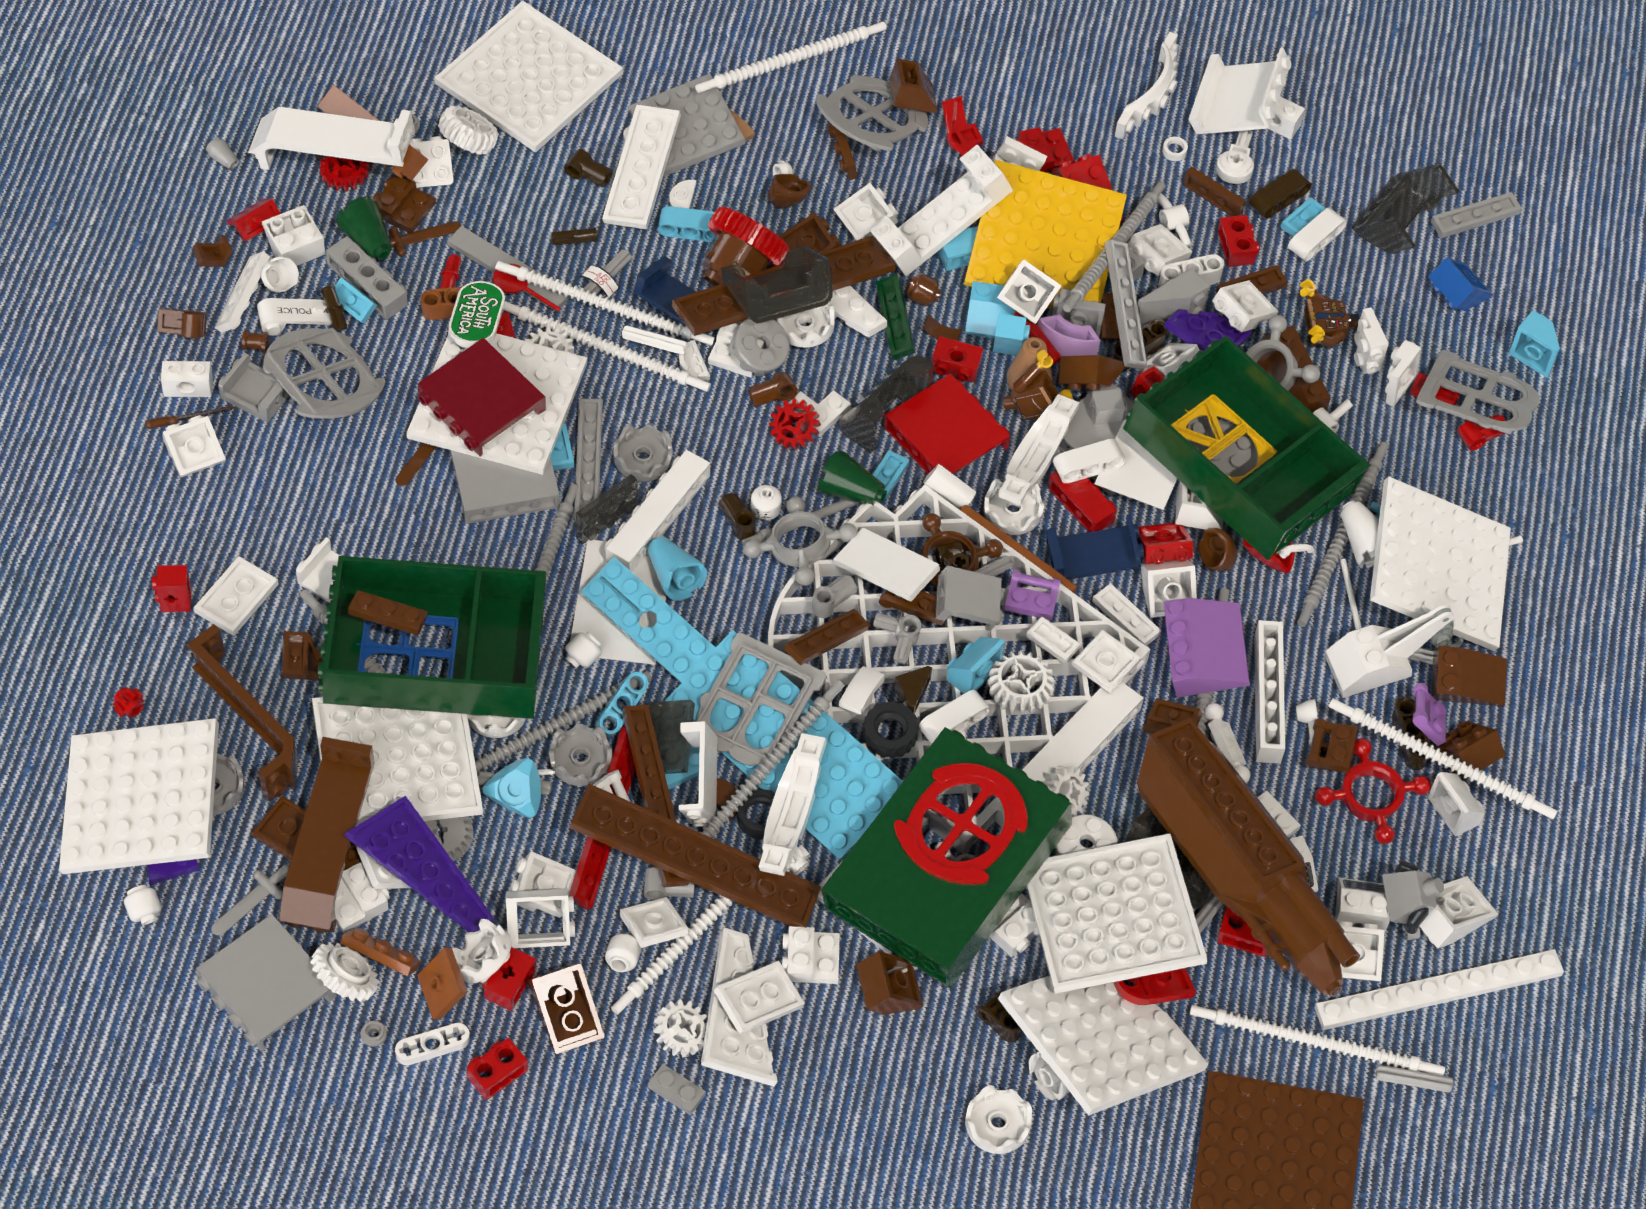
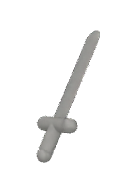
[211,865,290,935]

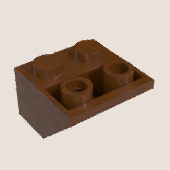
[889,58,937,113]
[1430,721,1506,779]

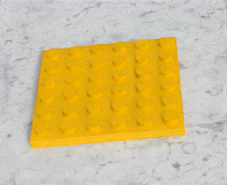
[963,159,1127,309]

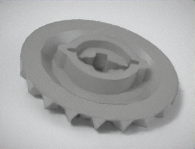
[424,816,474,861]

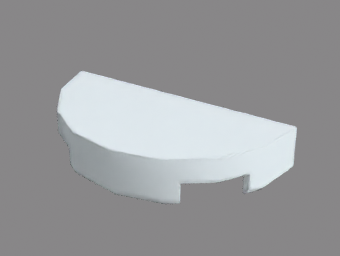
[679,340,710,381]

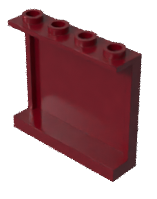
[417,338,546,457]

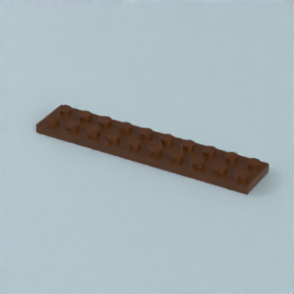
[672,236,896,336]
[569,784,821,928]

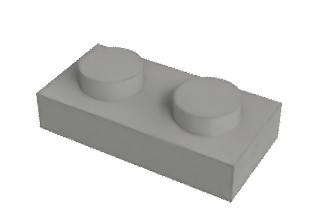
[648,1064,706,1116]

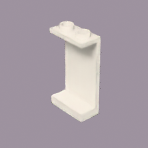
[296,537,340,603]
[679,721,718,827]

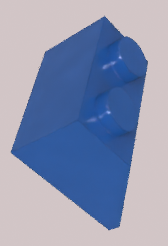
[1428,257,1493,311]

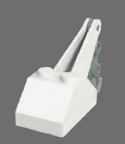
[1325,605,1463,698]

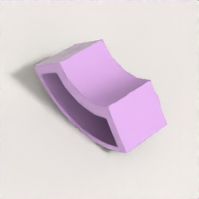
[1038,314,1100,356]

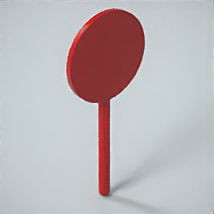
[493,264,561,311]

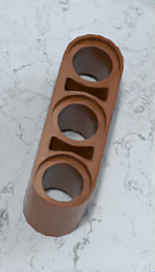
[421,287,462,320]

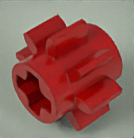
[113,687,144,718]

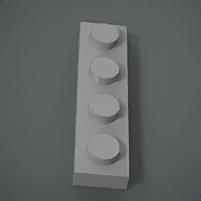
[1431,192,1522,238]

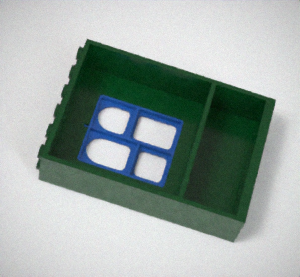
[318,556,546,719]

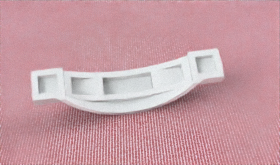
[1115,32,1179,139]
[999,394,1079,506]
[759,733,827,876]

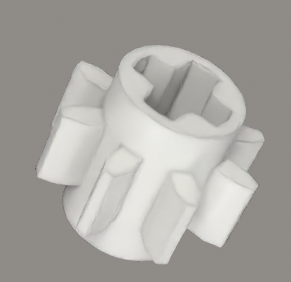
[786,845,809,875]

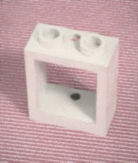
[506,889,575,948]

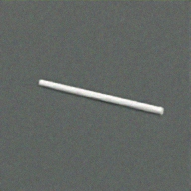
[1340,559,1361,630]

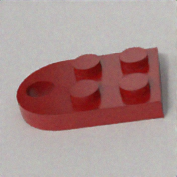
[1114,968,1196,1005]

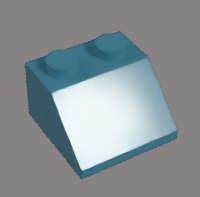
[965,281,1015,338]
[1509,310,1560,378]
[946,637,1005,694]

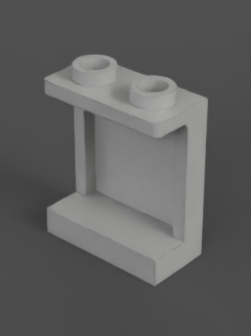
[218,353,293,423]
[935,566,1004,631]

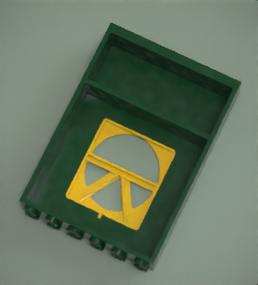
[1123,336,1371,560]

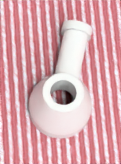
[1296,699,1317,745]

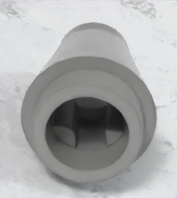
[206,137,239,170]

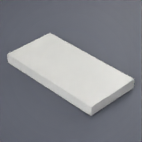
[834,528,940,602]

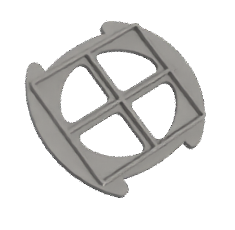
[816,75,928,151]
[263,328,385,419]

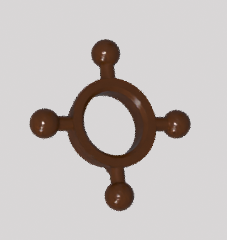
[919,513,1003,587]

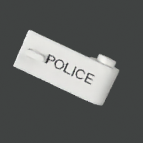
[257,298,332,336]

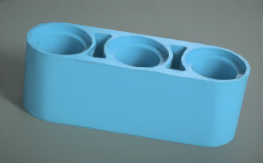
[658,206,716,242]
[595,672,648,737]

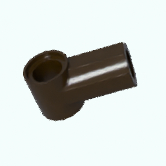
[564,149,613,187]
[719,492,756,541]
[935,541,969,570]

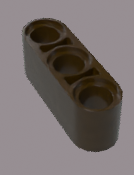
[1249,168,1312,219]
[1111,319,1168,371]
[1391,697,1430,770]

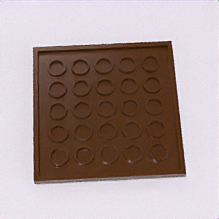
[1190,1070,1364,1209]

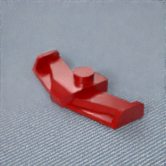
[942,96,984,156]

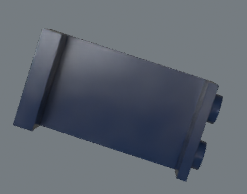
[633,256,700,335]
[1046,515,1144,580]

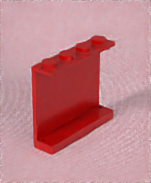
[884,373,1010,475]

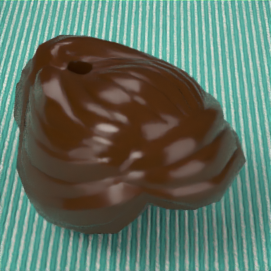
[767,174,811,208]
[1198,528,1238,572]

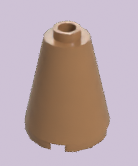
[1006,337,1053,390]

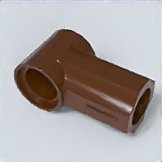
[748,372,798,407]

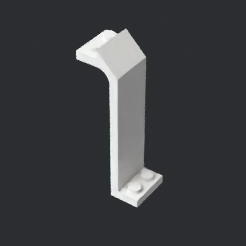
[248,107,415,170]

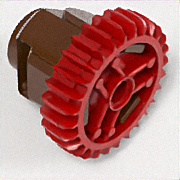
[702,206,789,286]

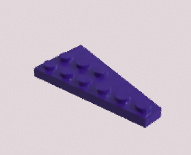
[344,795,495,932]

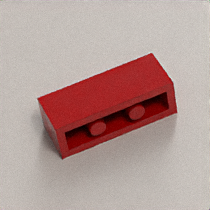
[1048,471,1117,532]

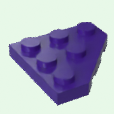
[1164,310,1257,351]

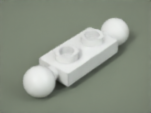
[1204,703,1251,783]

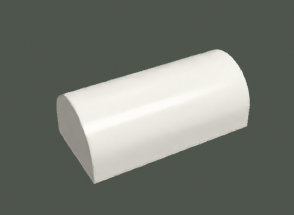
[923,464,976,510]

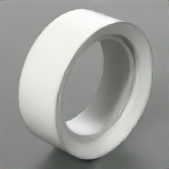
[1162,137,1188,161]

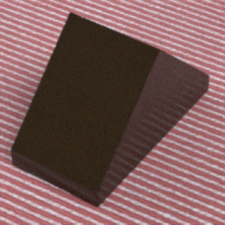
[894,666,932,714]

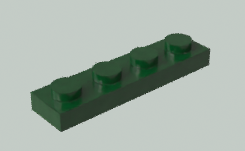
[876,274,916,360]

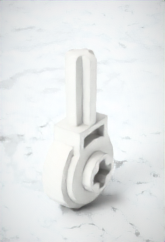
[1216,130,1254,184]

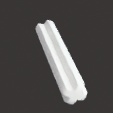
[622,325,688,355]

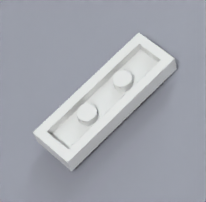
[1092,583,1161,646]

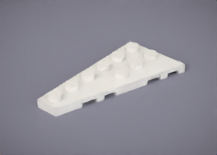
[701,928,778,1086]

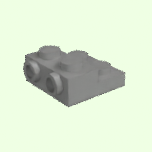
[1052,289,1106,338]

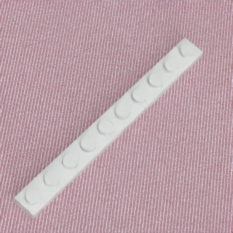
[1314,949,1564,1030]

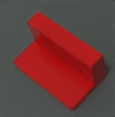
[226,199,281,241]

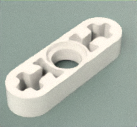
[395,1023,470,1065]

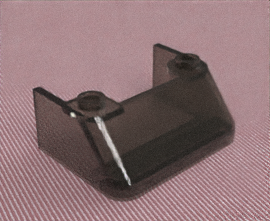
[1351,163,1460,254]

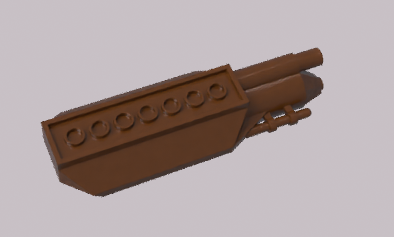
[1137,718,1360,997]

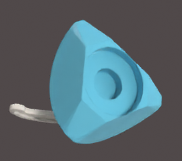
[483,758,555,818]

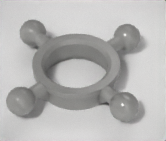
[1246,315,1320,391]
[743,496,857,586]

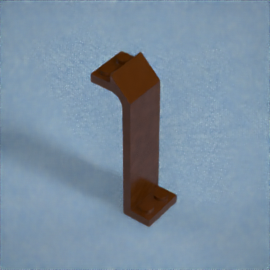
[187,624,299,802]
[279,737,375,933]

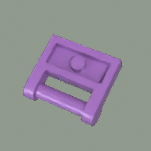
[1004,569,1061,620]
[1413,683,1446,746]

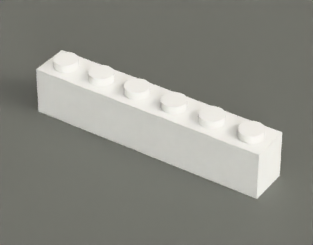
[604,450,710,572]
[1254,620,1285,764]

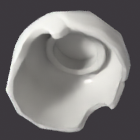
[261,257,299,293]

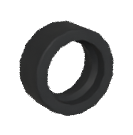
[737,789,775,840]

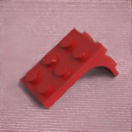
[1051,153,1125,224]

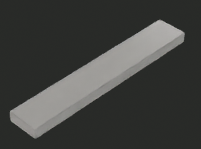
[447,226,571,312]
[1105,239,1147,370]
[574,398,603,522]

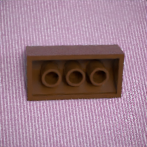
[1257,325,1331,413]

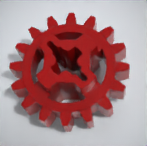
[319,156,369,192]
[769,398,821,450]

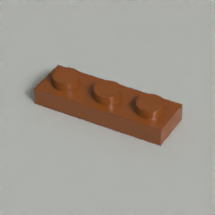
[340,928,421,976]

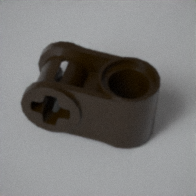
[976,992,1022,1042]

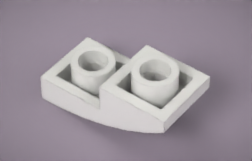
[839,666,885,715]

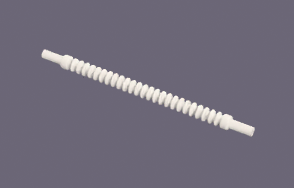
[695,22,886,93]
[495,261,715,346]
[503,301,711,392]
[1329,698,1558,819]
[611,853,763,1015]
[1190,1005,1445,1076]

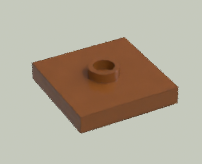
[417,948,468,1020]

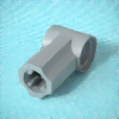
[812,574,858,618]
[644,867,694,900]

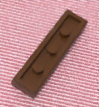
[784,609,870,666]

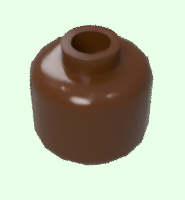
[906,273,942,307]

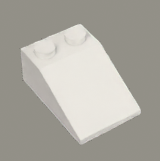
[1420,876,1498,949]

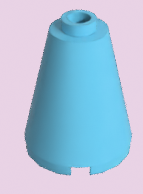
[648,537,707,601]

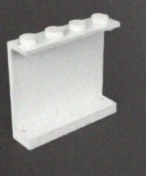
[1189,48,1291,134]

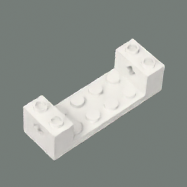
[870,145,1013,276]

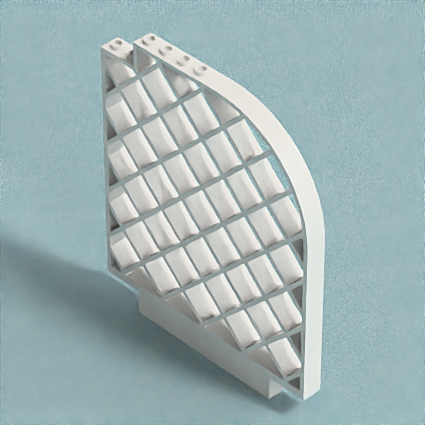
[767,485,1150,854]

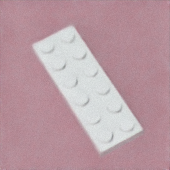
[602,105,681,229]

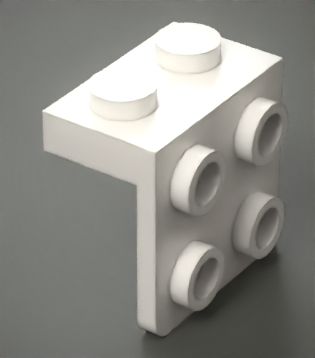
[407,136,453,188]

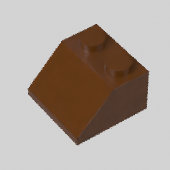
[1059,355,1125,391]
[857,951,923,1015]

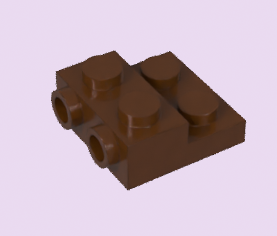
[372,175,436,233]
[779,212,842,261]

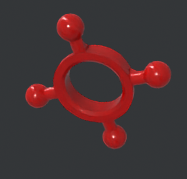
[1315,738,1431,844]

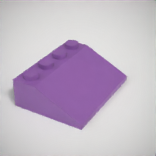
[1164,598,1250,698]

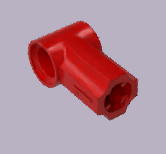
[1457,414,1506,451]

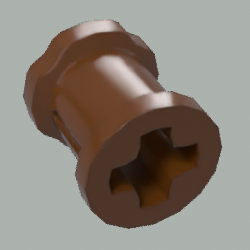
[242,329,269,353]

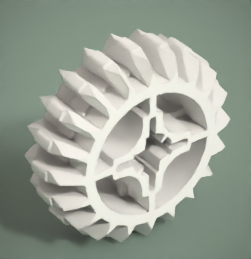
[438,106,499,155]
[988,650,1055,715]

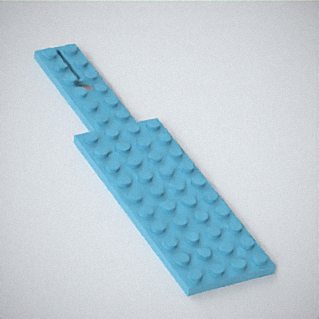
[581,557,903,861]

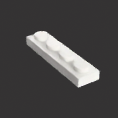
[215,251,270,333]

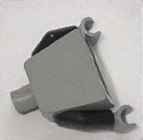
[1382,861,1444,941]

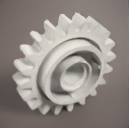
[310,942,379,1002]

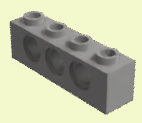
[325,236,408,320]

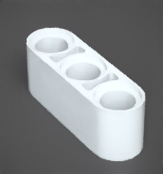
[1288,207,1347,262]
[1158,254,1224,287]
[1053,439,1126,483]
[918,689,991,744]

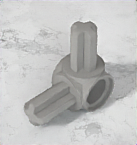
[873,613,921,664]

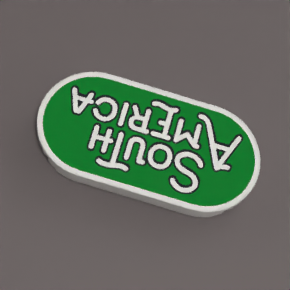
[448,281,505,348]

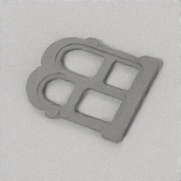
[1416,350,1540,434]
[696,633,827,766]

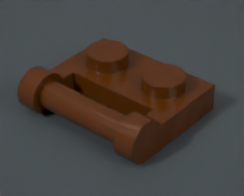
[1305,719,1358,773]

